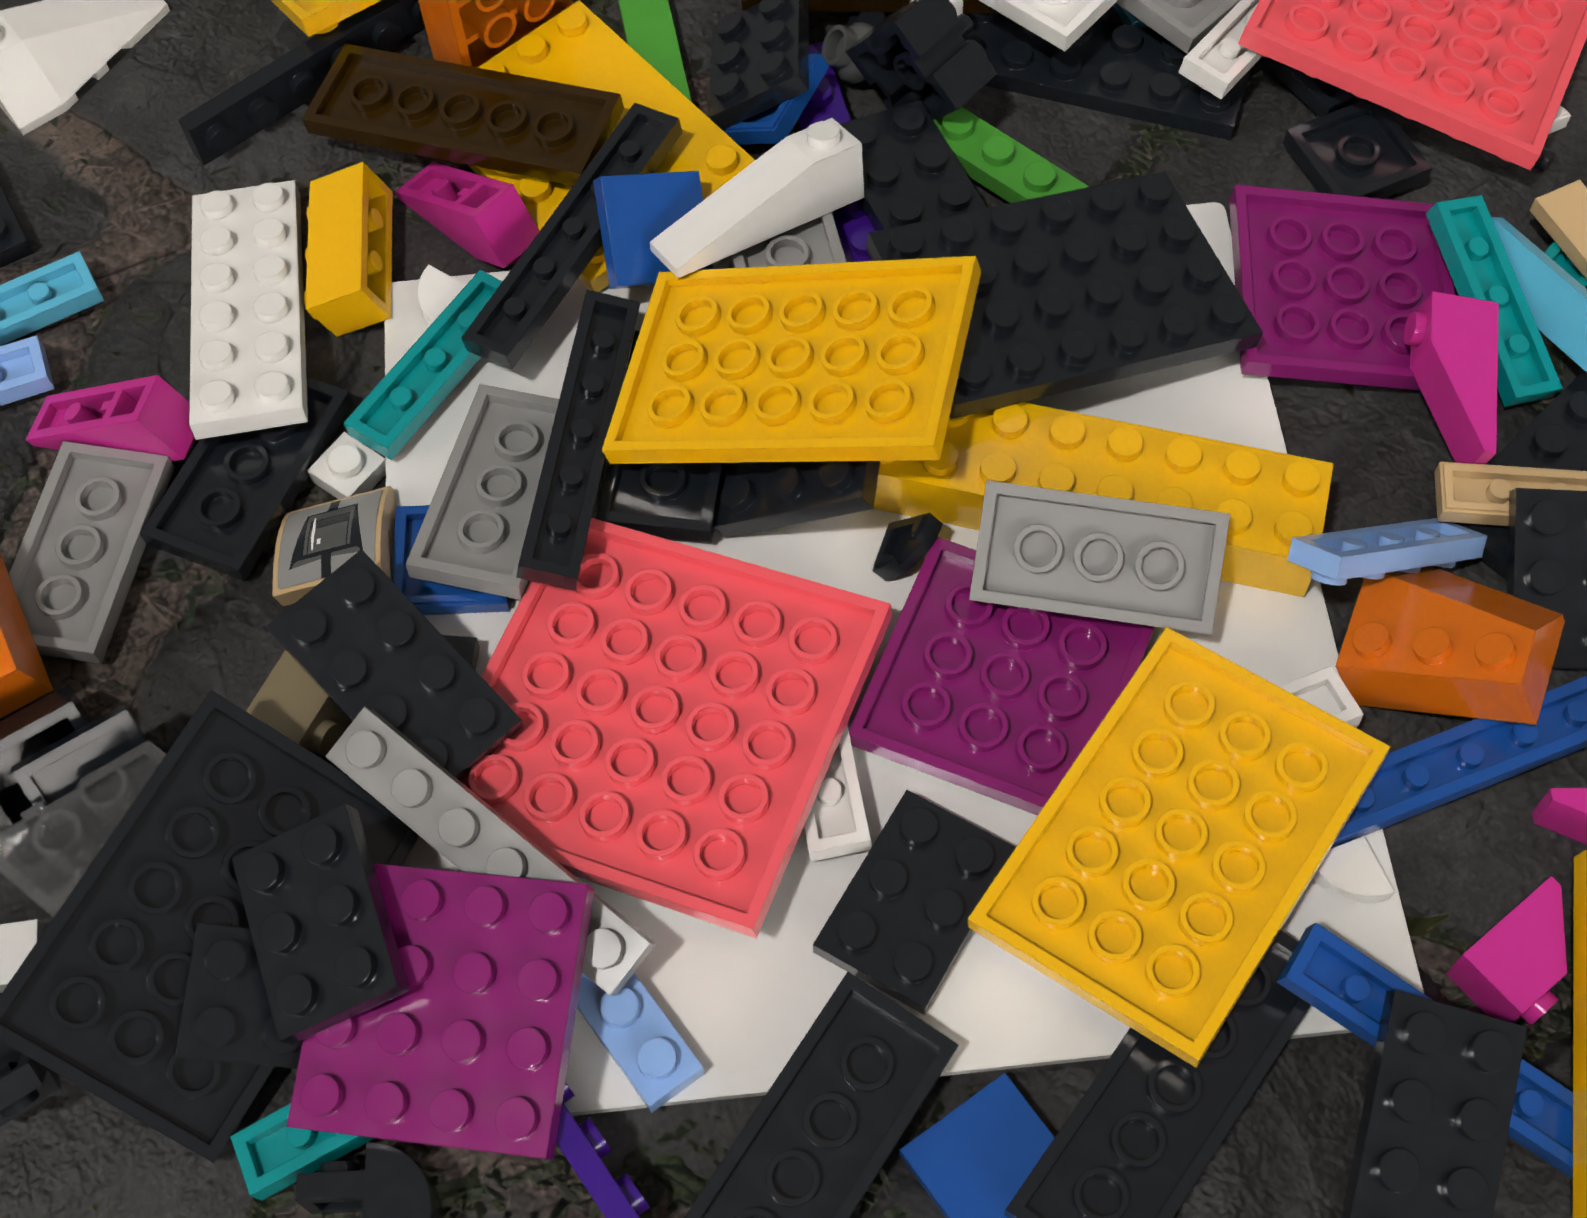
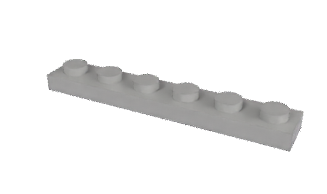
[325,707,656,996]

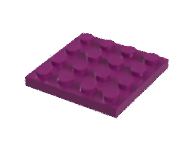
[1229,184,1455,391]
[849,537,1155,815]
[286,863,595,1160]

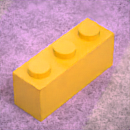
[303,162,393,337]

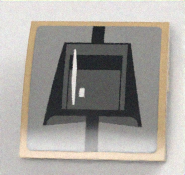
[273,486,396,606]

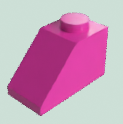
[1446,876,1567,1026]

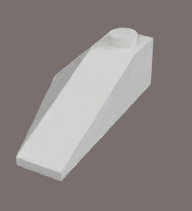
[0,0,170,136]
[650,118,864,278]

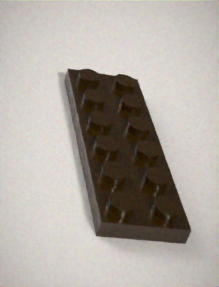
[301,44,624,185]

